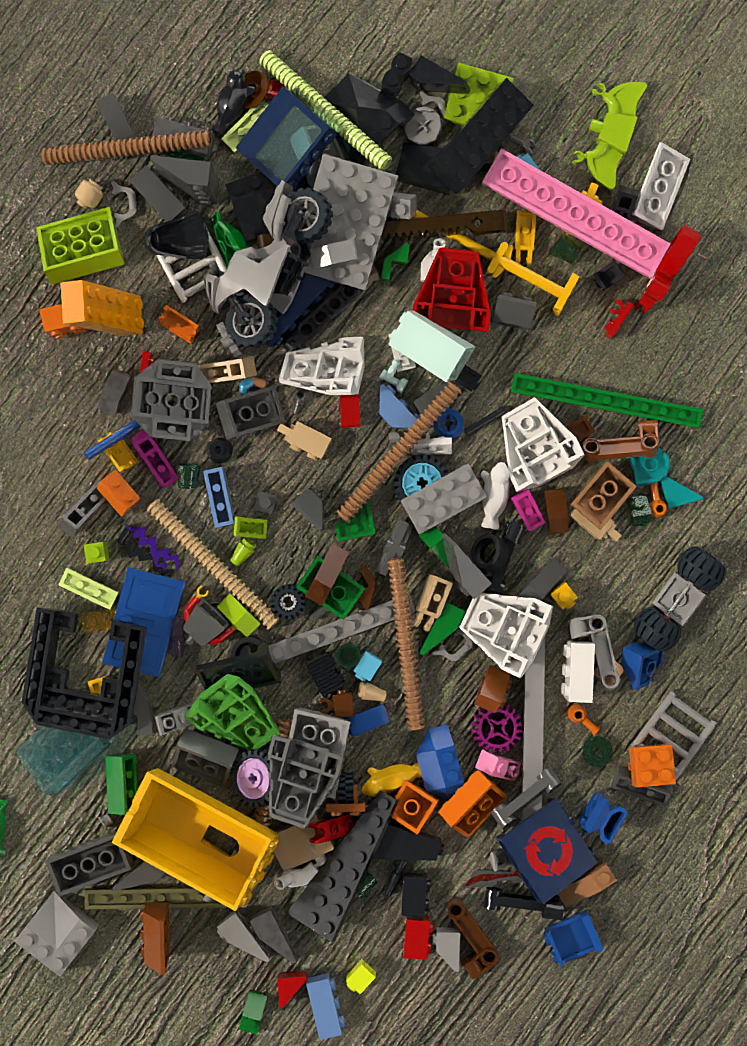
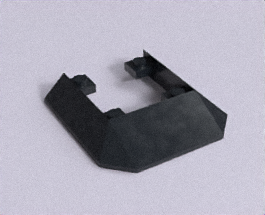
[22,607,147,739]

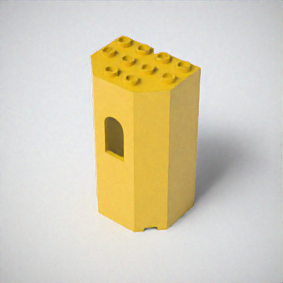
[112,768,279,911]

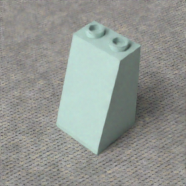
[388,310,475,382]

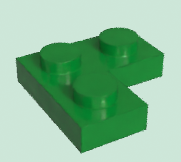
[334,499,376,542]

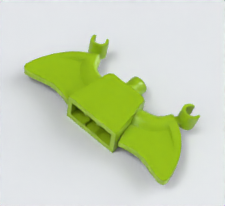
[571,82,647,190]

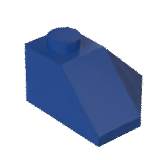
[621,642,664,691]

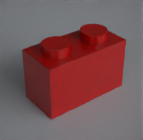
[403,916,433,960]

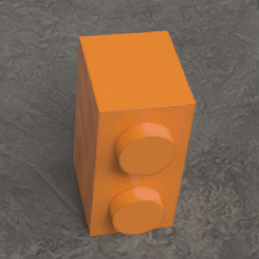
[97,470,141,517]

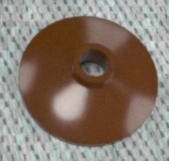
[243,71,269,109]

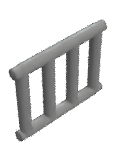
[631,691,717,780]

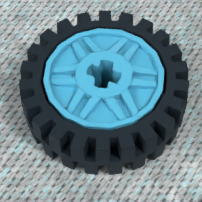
[394,455,449,502]

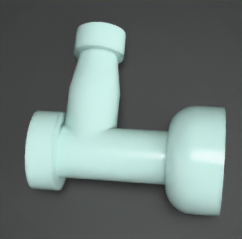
[379,359,409,394]

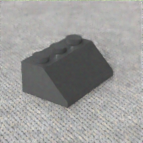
[171,728,239,787]

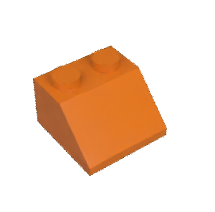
[392,780,441,835]

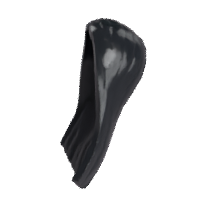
[144,211,209,259]

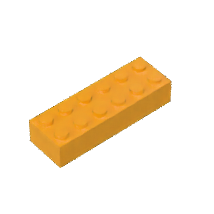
[61,280,144,336]

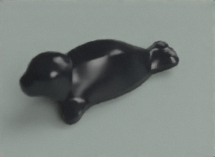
[211,68,256,136]

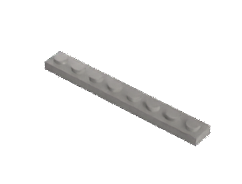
[268,594,416,663]

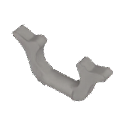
[420,91,448,127]
[111,180,138,228]
[432,629,472,661]

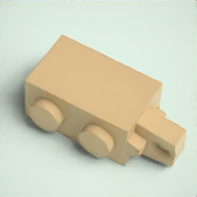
[277,421,332,461]
[568,508,622,542]

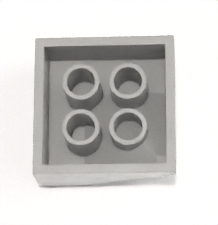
[14,890,99,977]

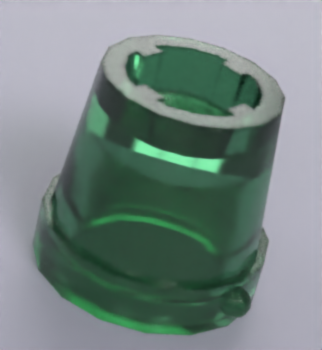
[550,233,582,264]
[176,463,201,489]
[336,641,361,670]
[357,870,378,901]

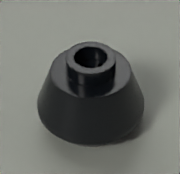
[207,438,233,464]

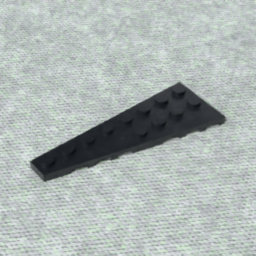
[287,791,399,942]

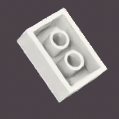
[561,640,595,703]

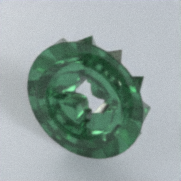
[582,736,613,767]

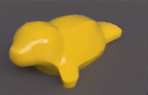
[362,762,422,797]

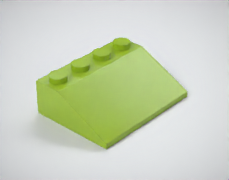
[36,207,125,285]

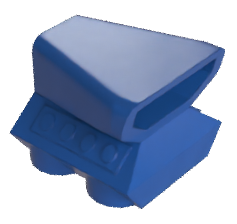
[578,791,627,844]

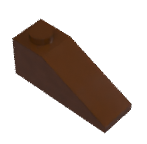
[305,543,349,606]

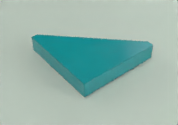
[660,476,703,509]

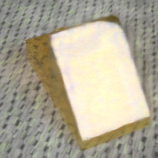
[81,609,117,633]

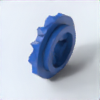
[433,408,464,438]

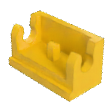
[98,430,139,473]

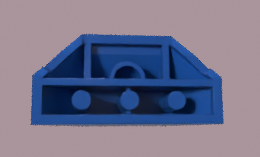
[416,724,464,802]

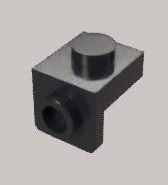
[593,259,626,290]

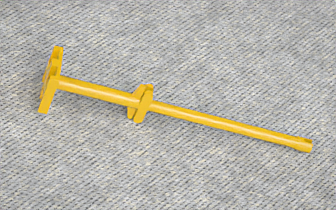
[412,210,580,317]

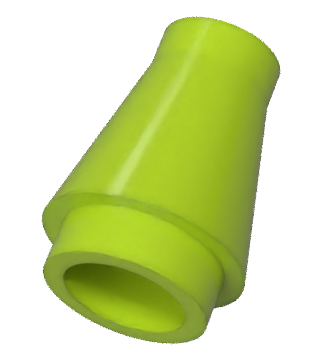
[230,537,256,567]

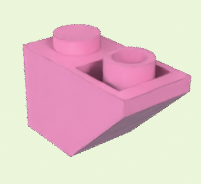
[475,750,522,781]

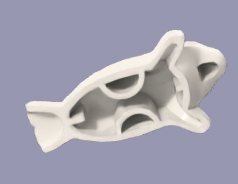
[481,462,513,530]

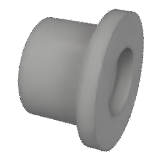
[98,814,113,830]

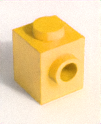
[548,582,578,610]

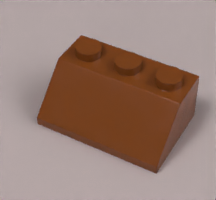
[140,902,170,975]

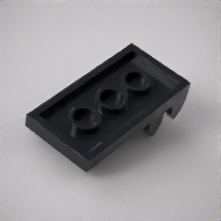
[195,642,281,690]

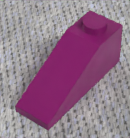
[131,429,180,489]

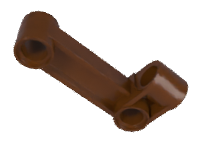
[447,897,498,979]

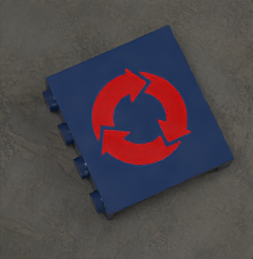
[495,798,598,904]

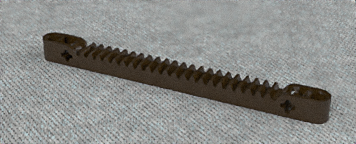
[257,210,507,249]

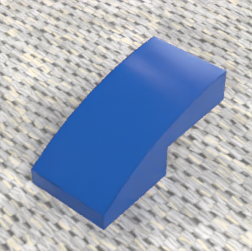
[345,704,390,736]

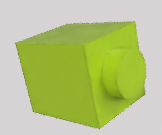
[84,542,110,564]

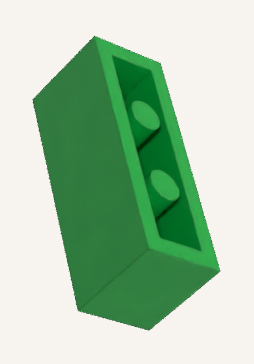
[105,753,137,815]

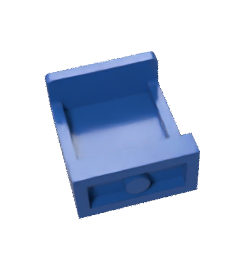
[543,910,604,968]

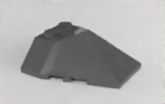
[268,735,345,829]

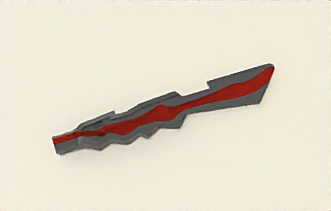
[465,867,524,888]

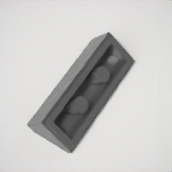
[611,765,672,806]

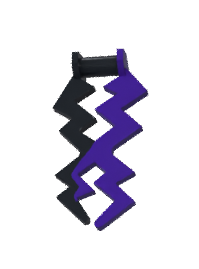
[116,524,179,575]

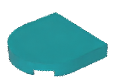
[628,445,670,487]

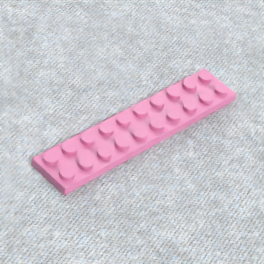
[482,148,670,279]

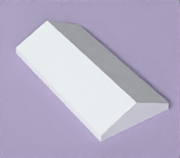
[632,142,690,230]

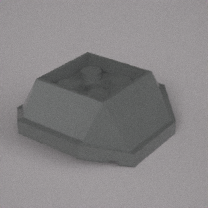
[131,359,212,441]

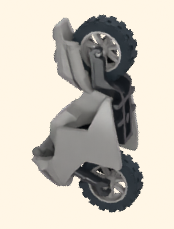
[204,180,333,349]

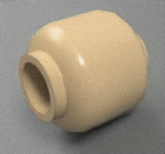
[75,179,103,209]

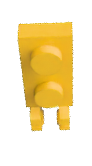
[514,210,536,266]

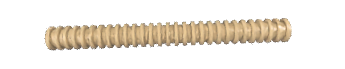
[147,499,280,630]

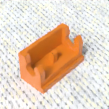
[158,305,201,344]

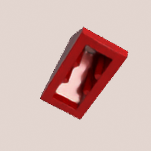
[277,971,308,1008]

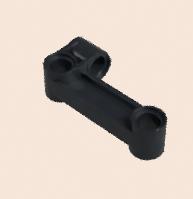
[483,521,527,595]
[484,887,564,920]

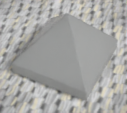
[489,847,507,871]

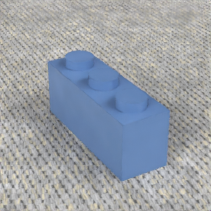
[203,467,235,528]
[306,973,345,1040]

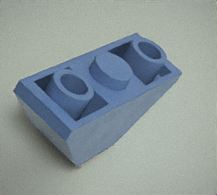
[379,384,420,429]

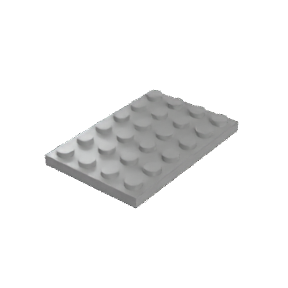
[304,154,399,290]

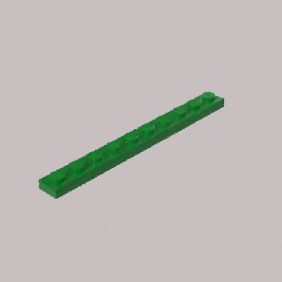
[510,373,703,429]

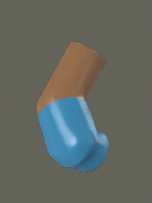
[239,376,267,394]

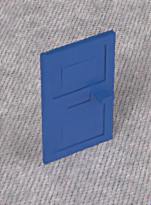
[102,567,186,678]

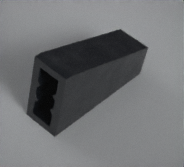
[373,822,444,861]

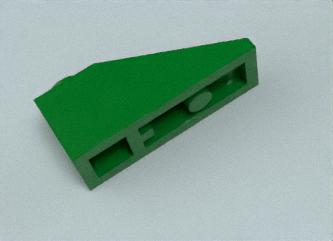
[419,602,466,655]

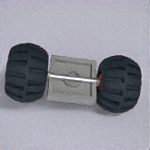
[633,546,726,652]

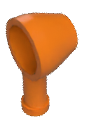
[647,482,667,518]
[567,704,600,735]

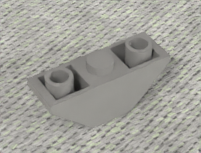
[155,703,193,736]

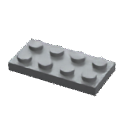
[401,463,487,534]

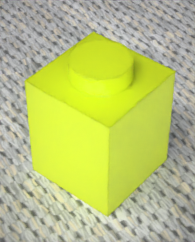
[346,959,376,994]

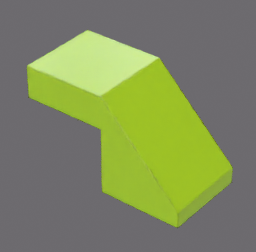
[217,593,261,637]

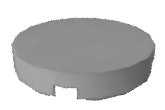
[404,107,443,146]

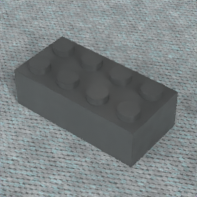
[45,830,135,897]

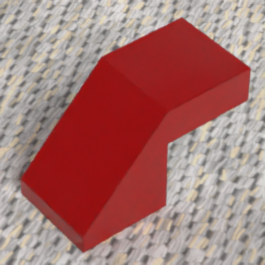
[340,394,360,428]

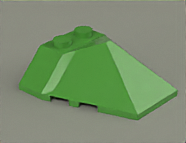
[184,674,280,751]

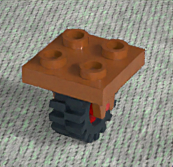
[326,771,366,816]

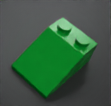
[296,555,365,620]

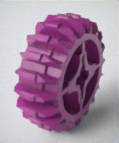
[471,703,523,753]

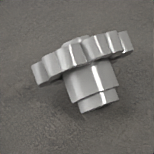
[216,321,249,359]

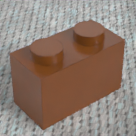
[474,665,511,713]

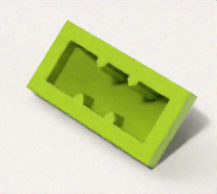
[234,517,268,539]

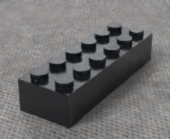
[428,78,534,194]

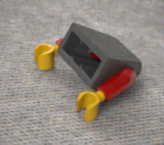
[183,586,239,646]

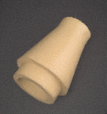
[357,681,387,702]

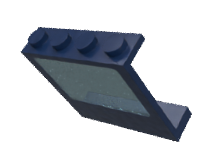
[236,86,337,191]

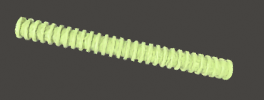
[259,50,392,171]

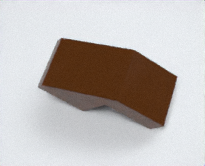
[544,488,569,534]
[359,565,376,610]

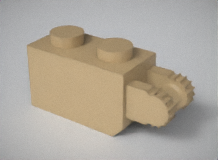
[413,574,453,631]

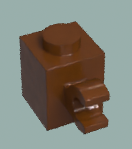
[320,689,354,718]

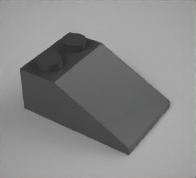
[216,386,286,440]
[442,533,492,599]

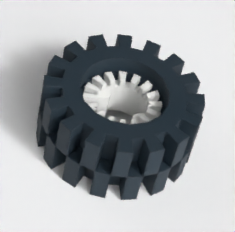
[271,584,306,620]

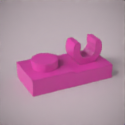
[511,489,546,532]

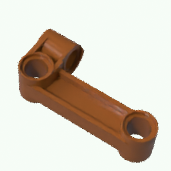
[583,420,659,462]

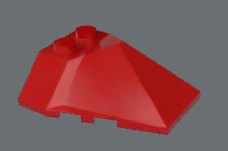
[413,247,491,332]

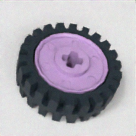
[230,749,270,808]

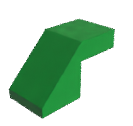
[382,243,410,283]
[419,526,449,568]

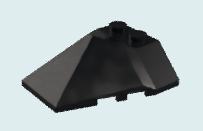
[323,73,415,165]

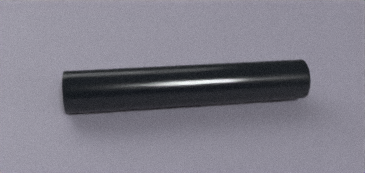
[464,406,507,436]

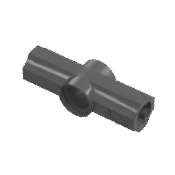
[376,519,414,578]

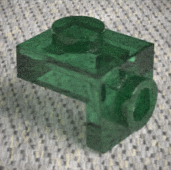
[627,494,652,527]

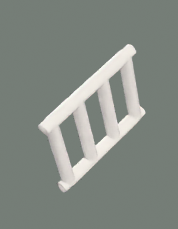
[156,228,228,303]

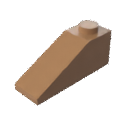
[558,860,617,907]

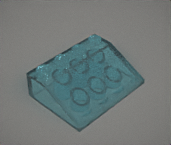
[16,726,111,797]

